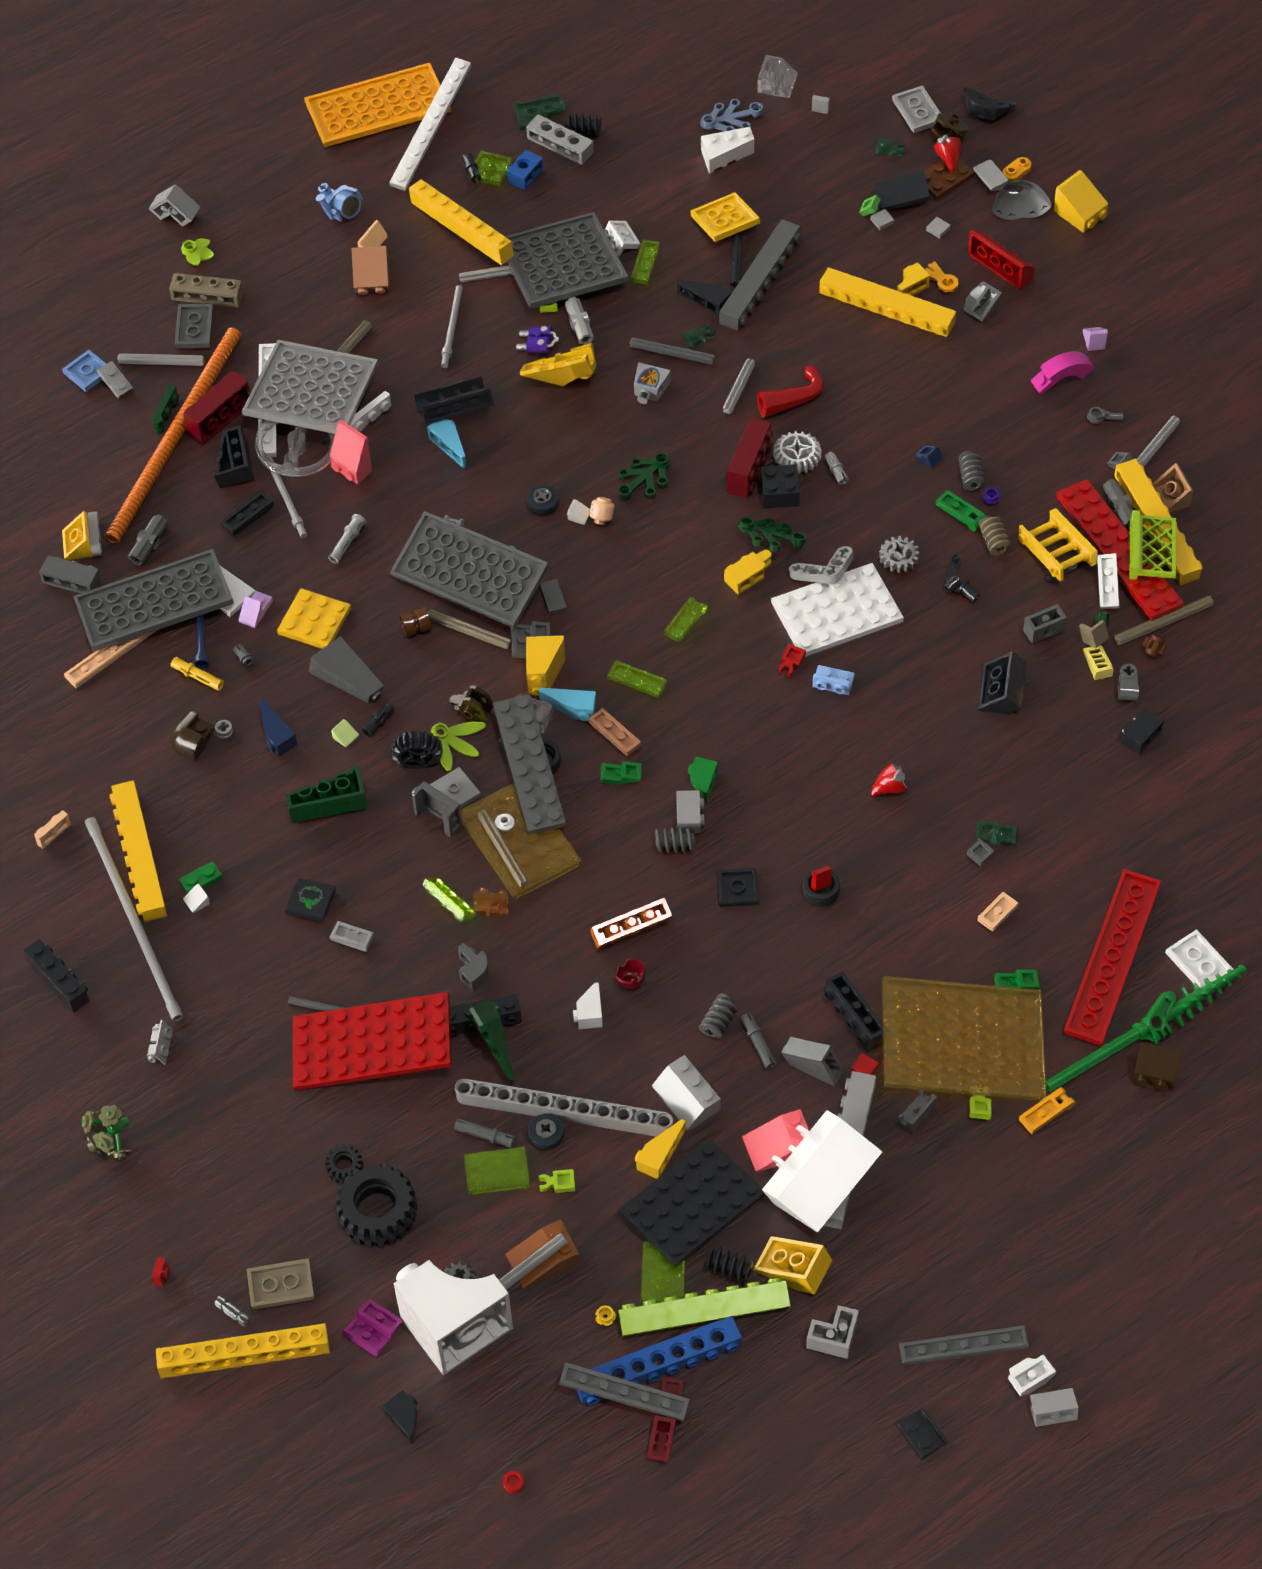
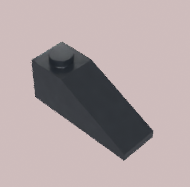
[677,280,731,317]

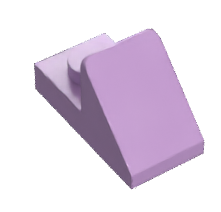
[239,591,273,628]

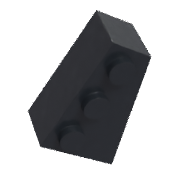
[214,425,254,489]

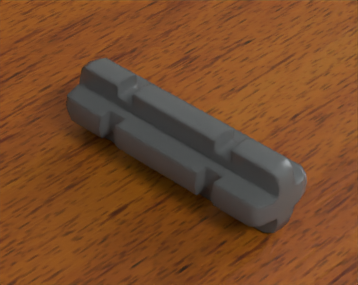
[214,1295,251,1327]

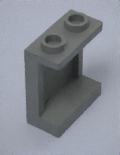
[412,781,463,838]

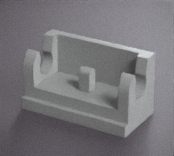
[1030,1388,1078,1427]

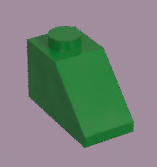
[688,757,718,803]

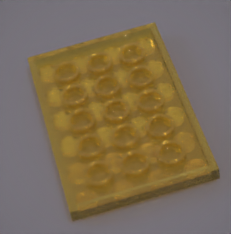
[461,783,582,900]

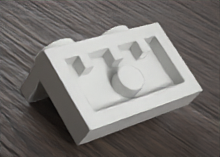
[604,221,640,256]

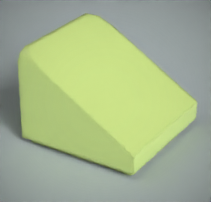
[331,719,359,748]

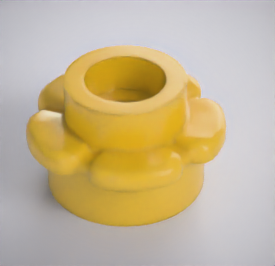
[595,1305,616,1326]

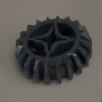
[391,730,443,769]

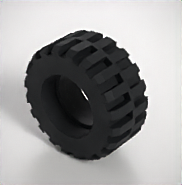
[336,1164,417,1247]

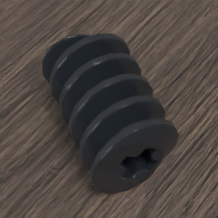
[566,112,602,136]
[706,1247,754,1284]

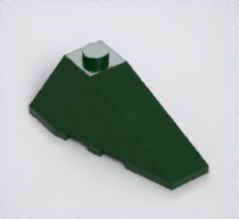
[469,999,514,1083]

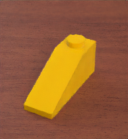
[635,1119,686,1179]

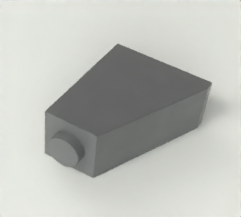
[781,1037,844,1086]

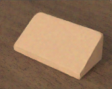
[358,220,388,247]

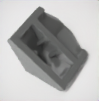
[964,281,1003,322]

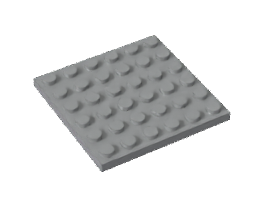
[242,340,378,434]

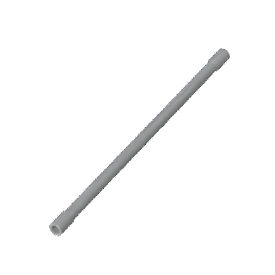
[85,817,184,1022]

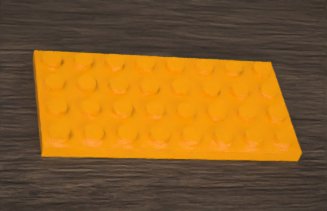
[304,63,451,147]

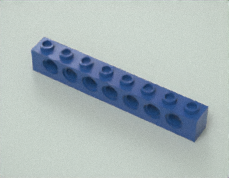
[577,1316,742,1406]

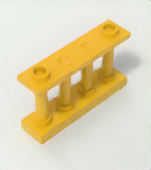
[1018,508,1098,582]

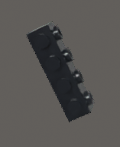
[23,939,89,1013]
[824,971,888,1052]
[450,994,522,1036]

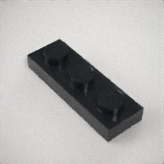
[221,491,274,536]

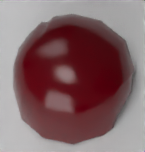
[615,959,646,989]

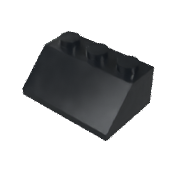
[978,651,1027,714]

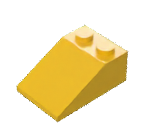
[753,1236,832,1294]

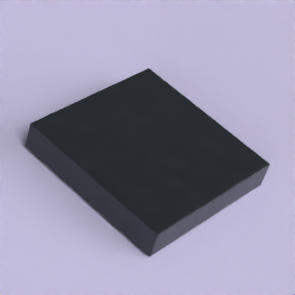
[717,868,759,907]

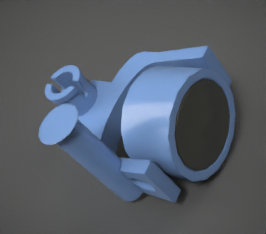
[316,183,363,222]

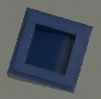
[915,445,943,467]

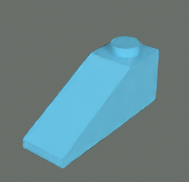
[427,418,466,469]
[539,688,596,721]

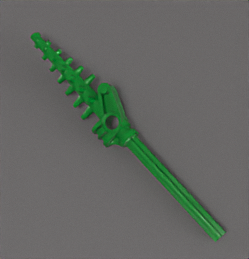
[1044,964,1247,1092]

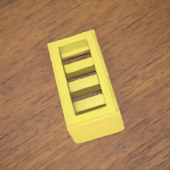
[1083,645,1114,680]

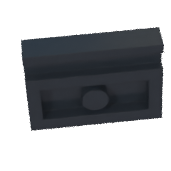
[897,1407,948,1460]

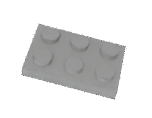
[892,85,940,133]

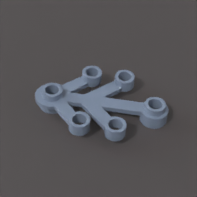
[700,99,763,132]

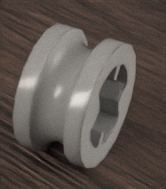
[215,720,233,739]

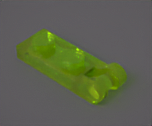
[664,597,708,643]

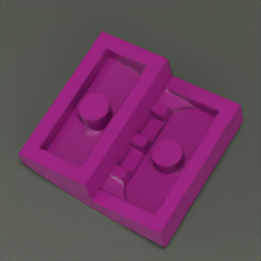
[343,1299,403,1357]

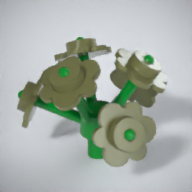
[81,1105,131,1160]

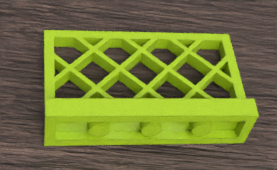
[1129,510,1176,579]

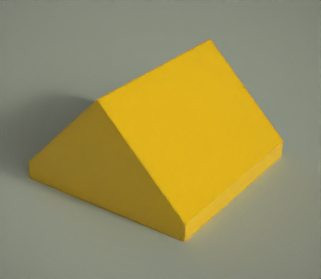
[62,511,93,560]

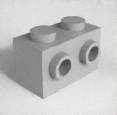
[676,790,704,833]

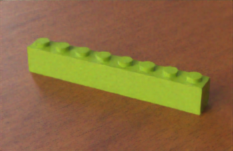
[618,1278,790,1336]

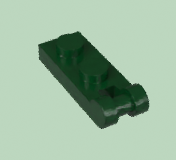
[152,385,179,434]

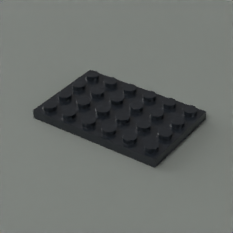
[618,1138,766,1268]

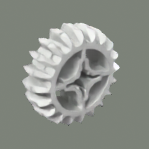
[773,431,822,475]

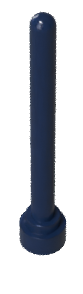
[194,614,209,669]

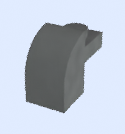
[458,943,489,992]

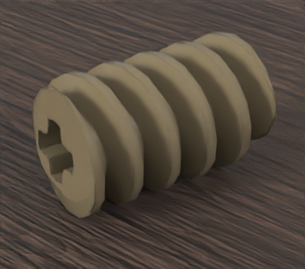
[978,516,1011,557]

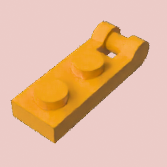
[1019,1087,1076,1134]

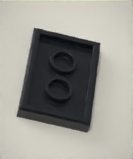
[874,171,931,211]

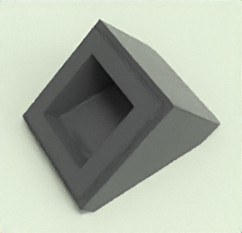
[1107,452,1133,470]

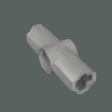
[565,297,594,345]

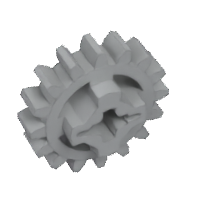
[879,536,919,573]

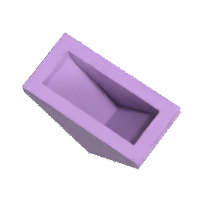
[1083,327,1108,351]

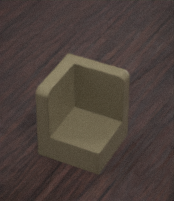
[1079,620,1109,648]

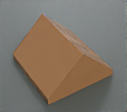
[1152,463,1193,513]

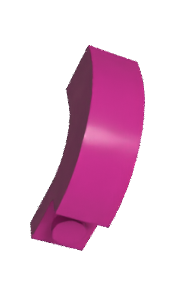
[1031,351,1095,395]

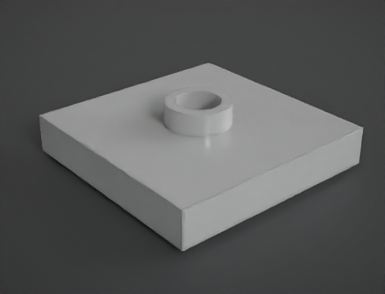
[430,767,481,808]

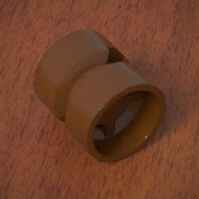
[399,607,432,637]

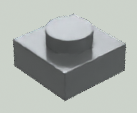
[966,840,994,866]

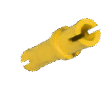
[171,657,224,691]

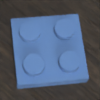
[62,350,106,392]

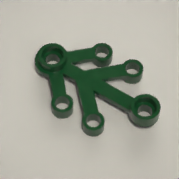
[618,452,670,501]
[737,517,806,552]

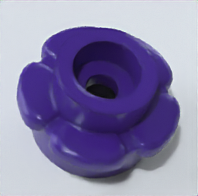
[982,487,1000,504]

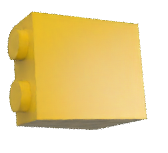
[1053,170,1108,233]
[526,636,565,696]

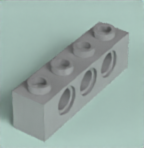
[526,115,593,165]

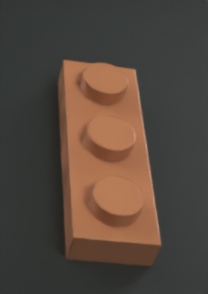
[589,708,641,757]

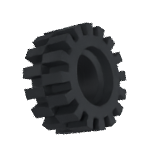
[325,1144,363,1184]

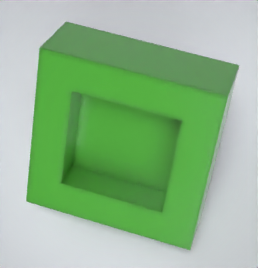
[859,195,881,217]

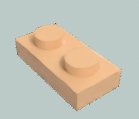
[34,810,71,849]
[977,892,1018,932]

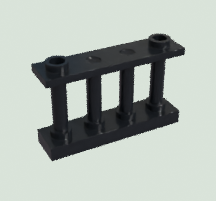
[413,376,494,424]

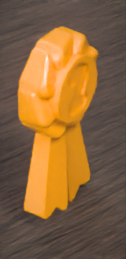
[925,261,958,293]

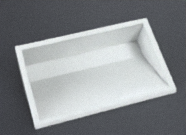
[762,1110,882,1232]

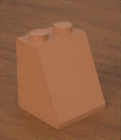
[351,246,389,295]

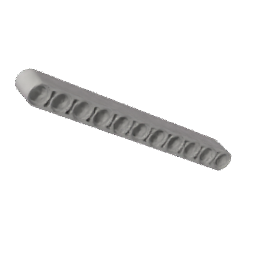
[455,1079,673,1137]

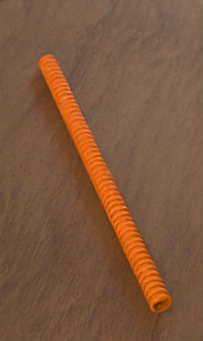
[105,328,242,543]

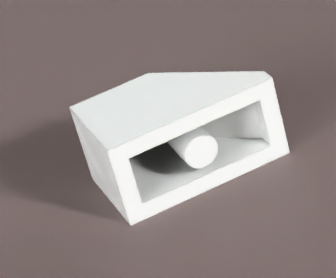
[573,983,603,1029]

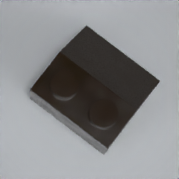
[1132,1042,1181,1091]

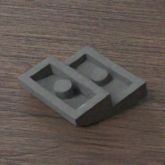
[510,621,550,659]

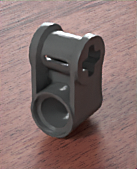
[1118,664,1139,700]

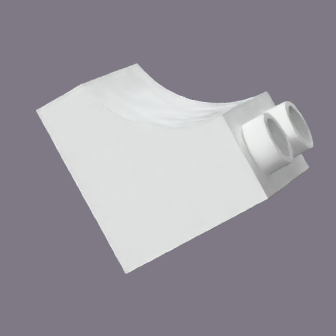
[394,1260,513,1376]

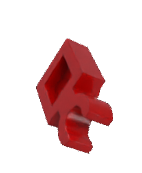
[779,644,806,678]

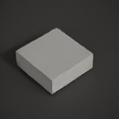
[812,95,830,114]
[870,209,894,231]
[926,217,951,239]

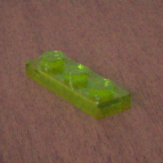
[631,239,660,285]
[608,660,667,698]
[422,878,476,921]

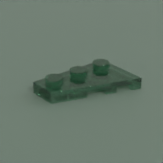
[513,94,565,131]

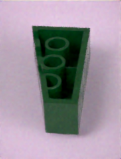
[286,765,367,823]

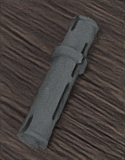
[741,1013,777,1070]
[454,1118,516,1148]

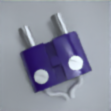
[516,326,559,353]

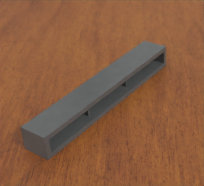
[719,219,801,331]

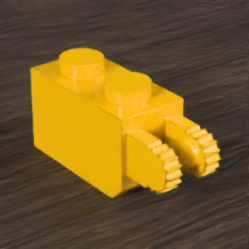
[724,549,772,595]

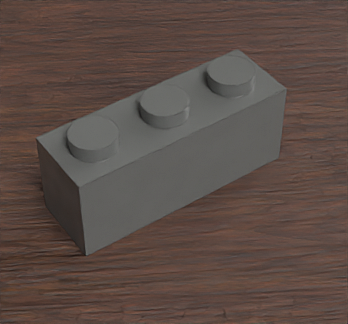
[39,556,101,593]

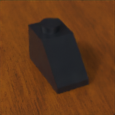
[383,1390,418,1444]

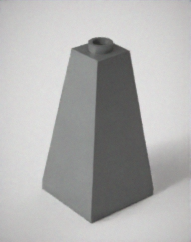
[309,636,384,703]

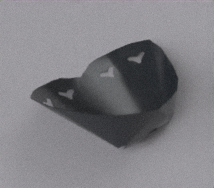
[963,87,1018,121]

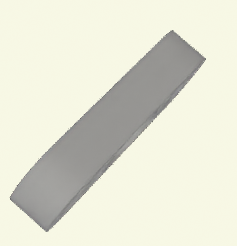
[88,511,102,557]

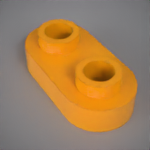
[1003,157,1031,183]

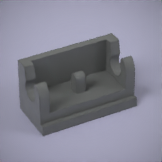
[895,1089,937,1135]

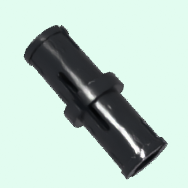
[462,153,482,183]
[362,703,395,737]

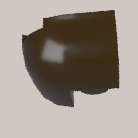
[171,711,215,761]

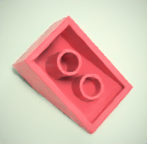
[330,420,372,484]
[742,1109,809,1173]

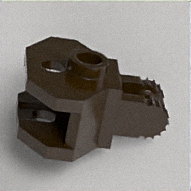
[931,110,969,144]
[449,685,494,723]

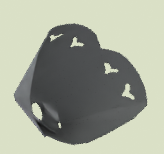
[992,180,1052,220]

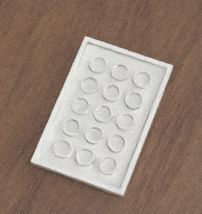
[771,563,904,657]

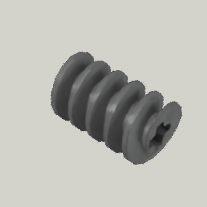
[958,451,986,491]
[655,827,695,853]
[698,994,738,1038]

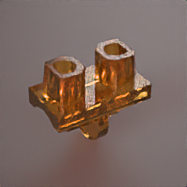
[473,888,509,917]

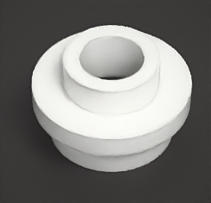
[495,814,514,832]

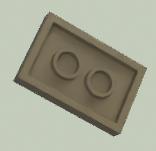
[247,1258,315,1310]

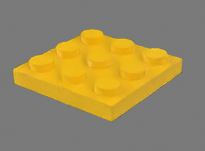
[691,192,760,242]
[277,588,351,649]

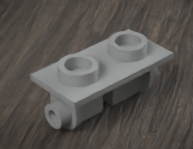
[147,1020,173,1065]

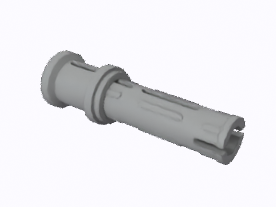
[328,514,367,564]

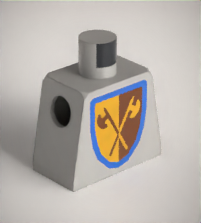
[634,363,671,404]

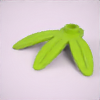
[431,722,486,771]

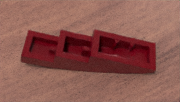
[647,1377,684,1462]

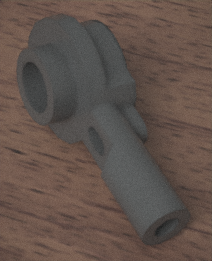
[1087,407,1123,424]

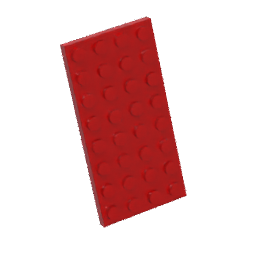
[293,992,452,1091]

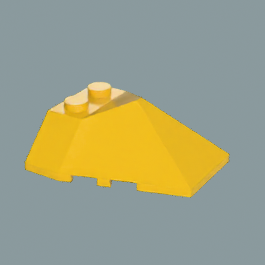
[520,343,596,386]

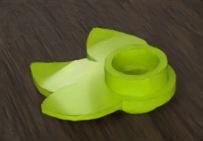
[181,238,214,265]

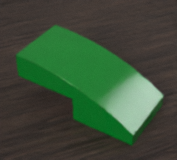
[600,761,641,784]
[994,969,1040,994]

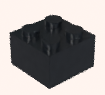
[761,464,800,508]

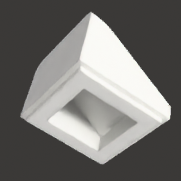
[567,499,590,525]
[183,884,210,914]

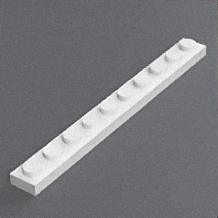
[390,58,471,191]

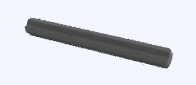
[630,337,715,365]

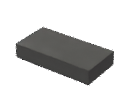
[540,579,567,615]

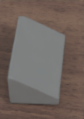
[973,160,1009,191]

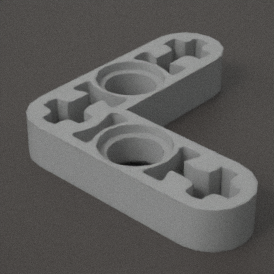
[789,546,854,584]

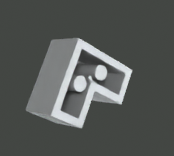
[149,184,200,226]
[806,1305,859,1359]

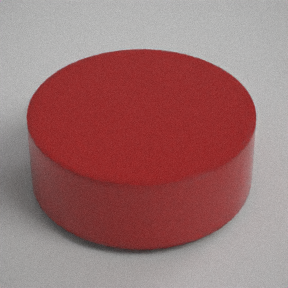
[503,1471,525,1494]

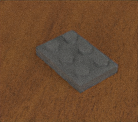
[175,304,214,349]

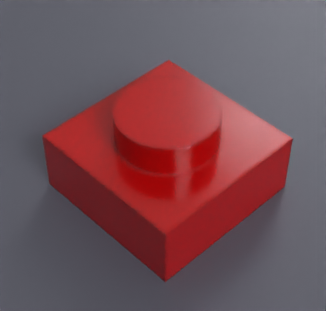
[152,1258,170,1287]

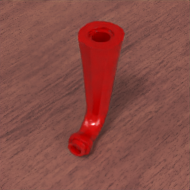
[757,365,823,418]

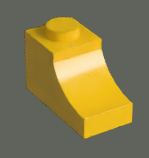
[897,262,930,296]

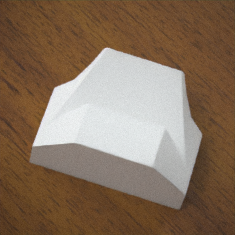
[1008,1355,1056,1396]

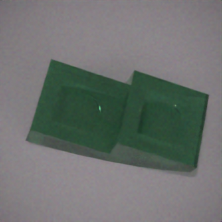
[976,821,1019,846]

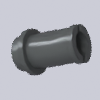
[233,644,254,667]

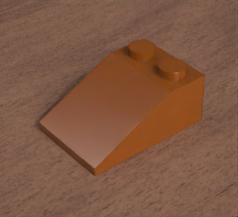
[505,1219,580,1290]

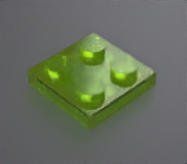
[469,151,512,186]

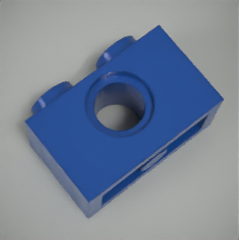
[507,150,543,190]

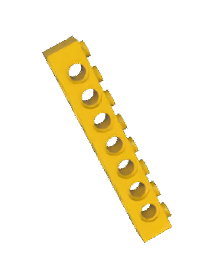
[156,1323,330,1378]

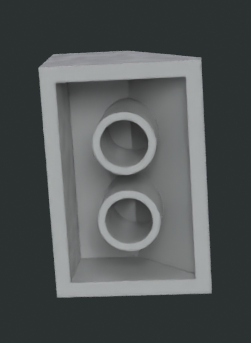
[652,1055,721,1131]

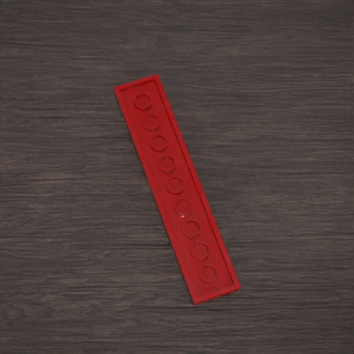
[1056,479,1184,621]
[1063,869,1161,1046]

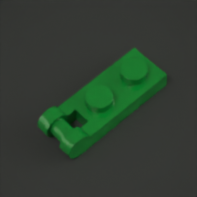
[936,490,987,532]

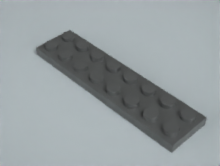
[493,694,566,835]

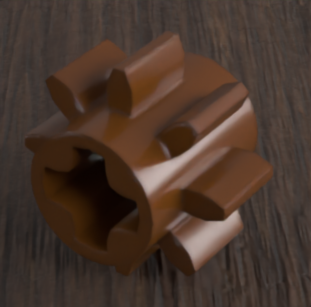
[1143,634,1167,657]

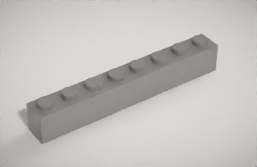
[823,1071,876,1229]

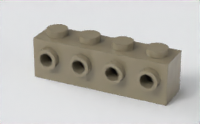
[169,273,243,308]

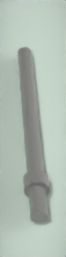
[441,285,463,368]
[265,456,307,538]

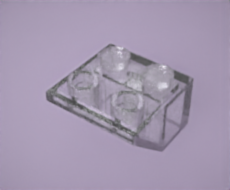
[757,55,798,98]

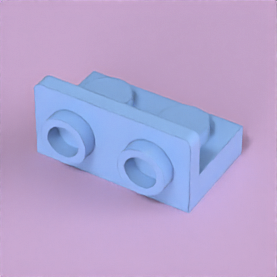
[813,665,855,695]

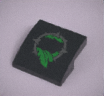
[285,878,336,921]

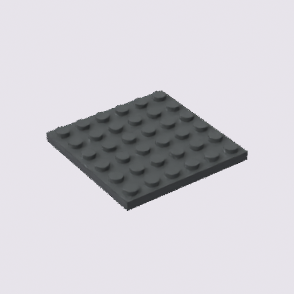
[505,212,628,309]

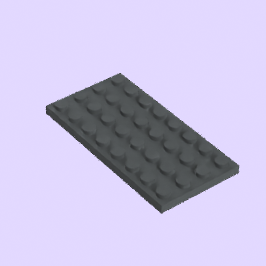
[390,511,550,628]
[73,549,234,652]

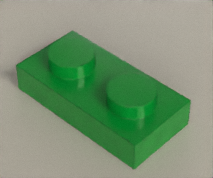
[179,861,223,894]

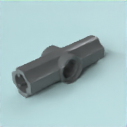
[1103,479,1133,530]
[128,514,168,566]

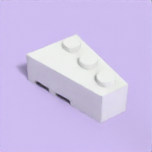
[701,127,754,174]

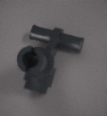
[944,552,981,603]

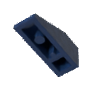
[259,699,297,757]

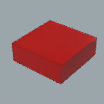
[811,866,832,891]
[851,1053,879,1075]

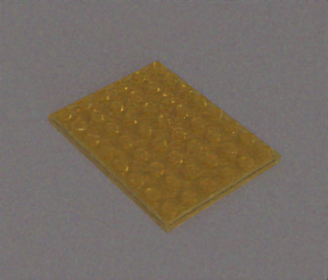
[882,976,1046,1101]

